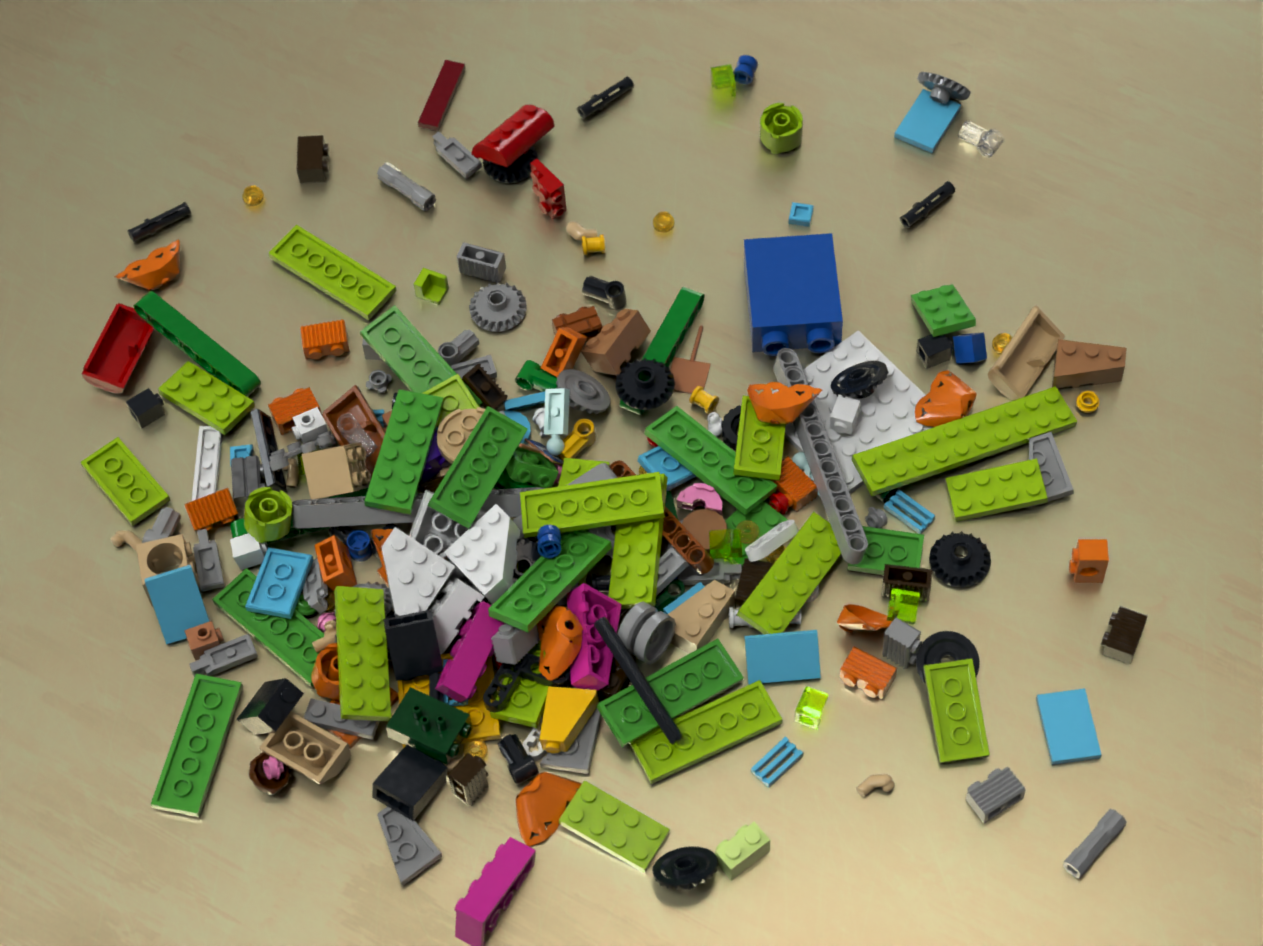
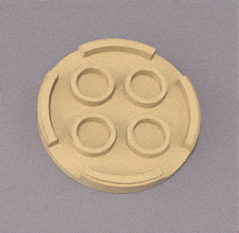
[437,407,486,464]

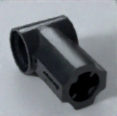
[582,276,627,310]
[498,734,539,785]

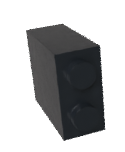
[384,610,443,681]
[236,678,304,735]
[372,744,448,821]

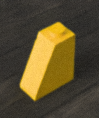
[539,686,599,753]

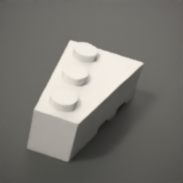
[429,577,485,654]

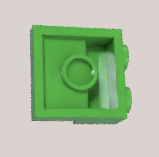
[505,445,559,488]

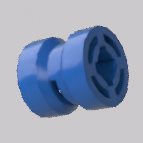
[732,55,758,85]
[537,524,561,558]
[346,530,372,562]

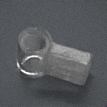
[958,121,1004,157]
[337,413,377,457]

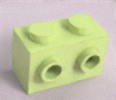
[715,822,770,880]

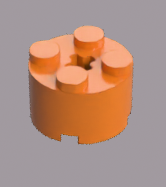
[311,643,340,699]

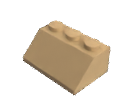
[259,711,352,784]

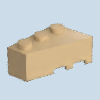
[667,580,735,654]

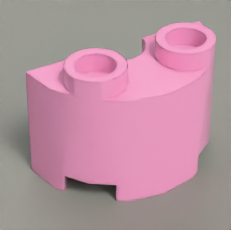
[676,483,723,516]

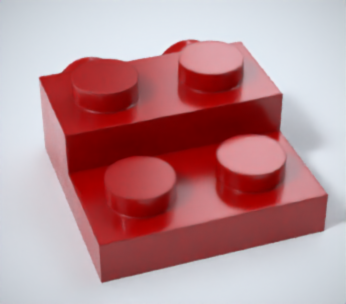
[530,159,567,220]

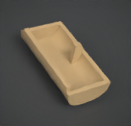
[988,305,1065,400]

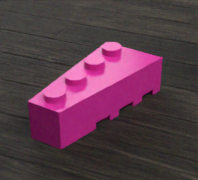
[567,583,622,691]
[435,601,506,703]
[454,837,536,946]

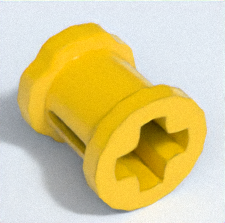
[582,234,605,256]
[689,386,719,414]

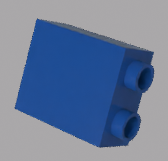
[744,233,843,356]

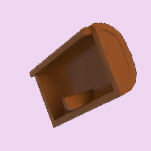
[322,385,386,478]

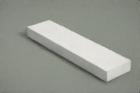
[192,426,223,501]

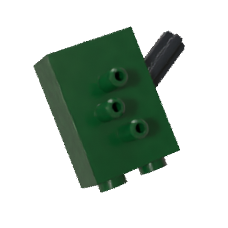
[386,672,473,765]

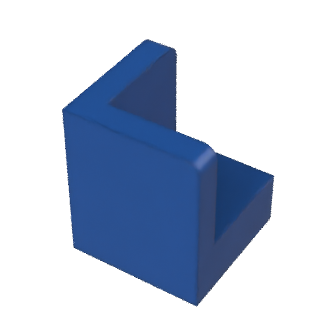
[953,332,987,363]

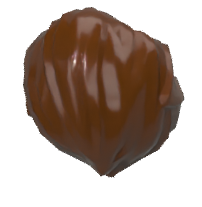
[249,752,291,796]

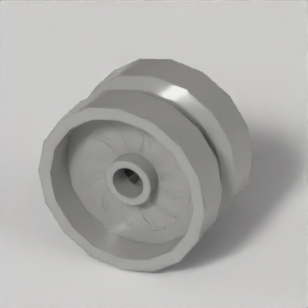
[617,601,676,664]

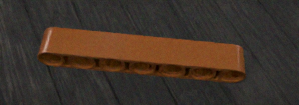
[609,460,714,574]

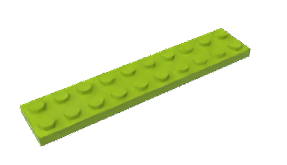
[851,386,1077,496]

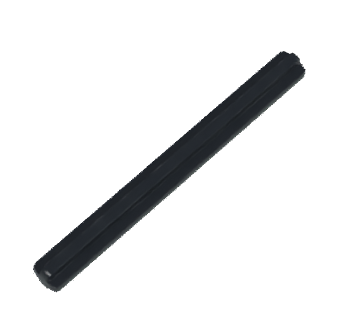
[594,617,683,744]

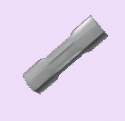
[377,163,436,211]
[1063,809,1127,879]

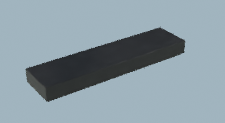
[251,408,287,492]

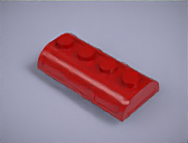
[472,104,555,167]
[82,303,155,394]

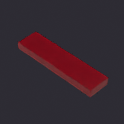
[418,60,466,131]

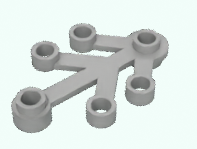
[269,431,337,471]

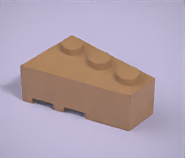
[581,309,651,375]
[1052,339,1127,389]

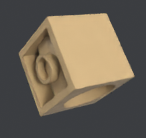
[302,442,371,499]
[136,534,200,607]

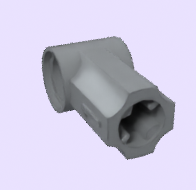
[438,329,479,366]
[142,507,181,543]

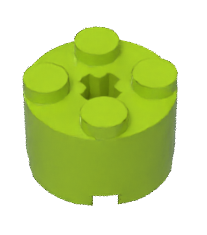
[760,103,803,154]
[244,487,292,543]

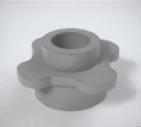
[366,370,392,393]
[865,507,888,529]

